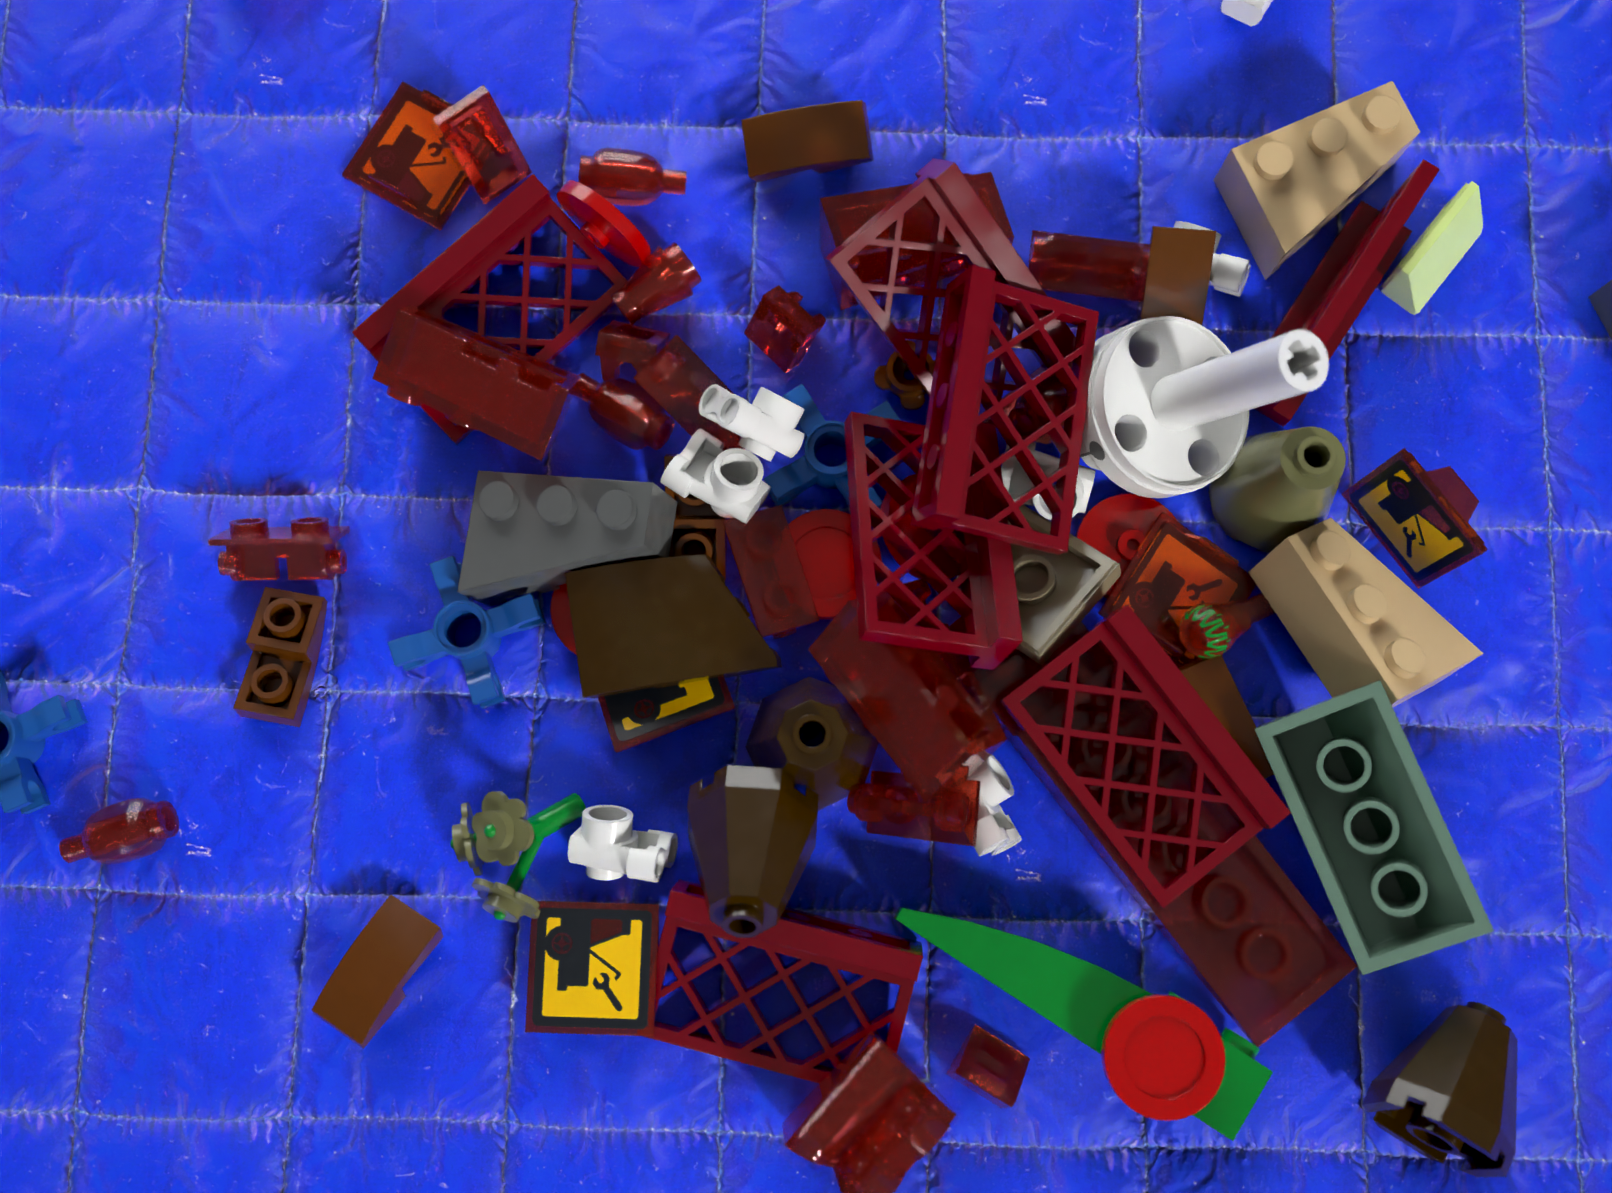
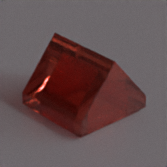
[946,1025,1030,1108]

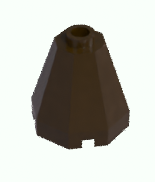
[745,677,880,811]
[687,765,819,938]
[1362,1002,1518,1177]

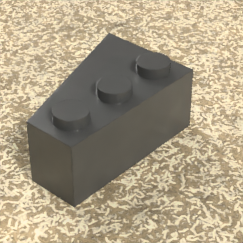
[457,470,677,606]

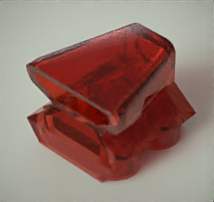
[782,1030,956,1193]

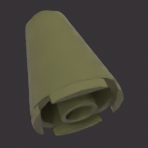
[1208,427,1346,553]

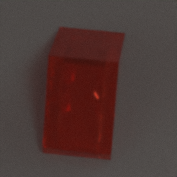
[430,85,532,204]

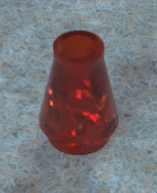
[610,242,702,325]

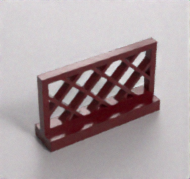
[825,158,1076,425]
[1254,159,1440,427]
[352,174,631,445]
[910,264,1099,555]
[844,411,1023,670]
[999,604,1291,908]
[636,879,923,1101]

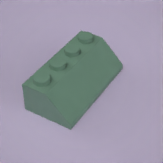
[1255,680,1494,975]

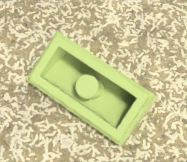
[1380,181,1483,315]

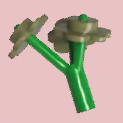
[450,791,586,923]

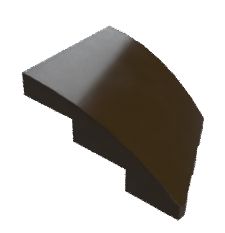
[565,555,782,698]

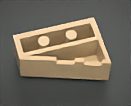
[1214,81,1420,280]
[1248,518,1484,707]

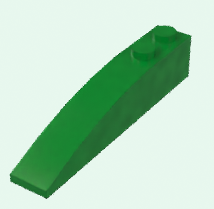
[893,907,1273,1141]

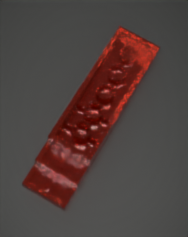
[939,616,1357,1047]

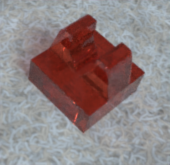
[744,285,826,373]
[595,320,670,391]

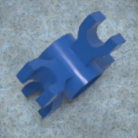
[764,384,900,510]
[388,556,546,709]
[0,670,87,814]

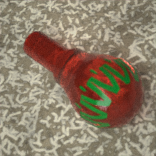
[1178,593,1275,659]

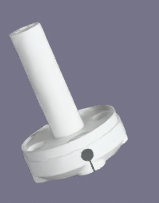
[1080,316,1329,499]

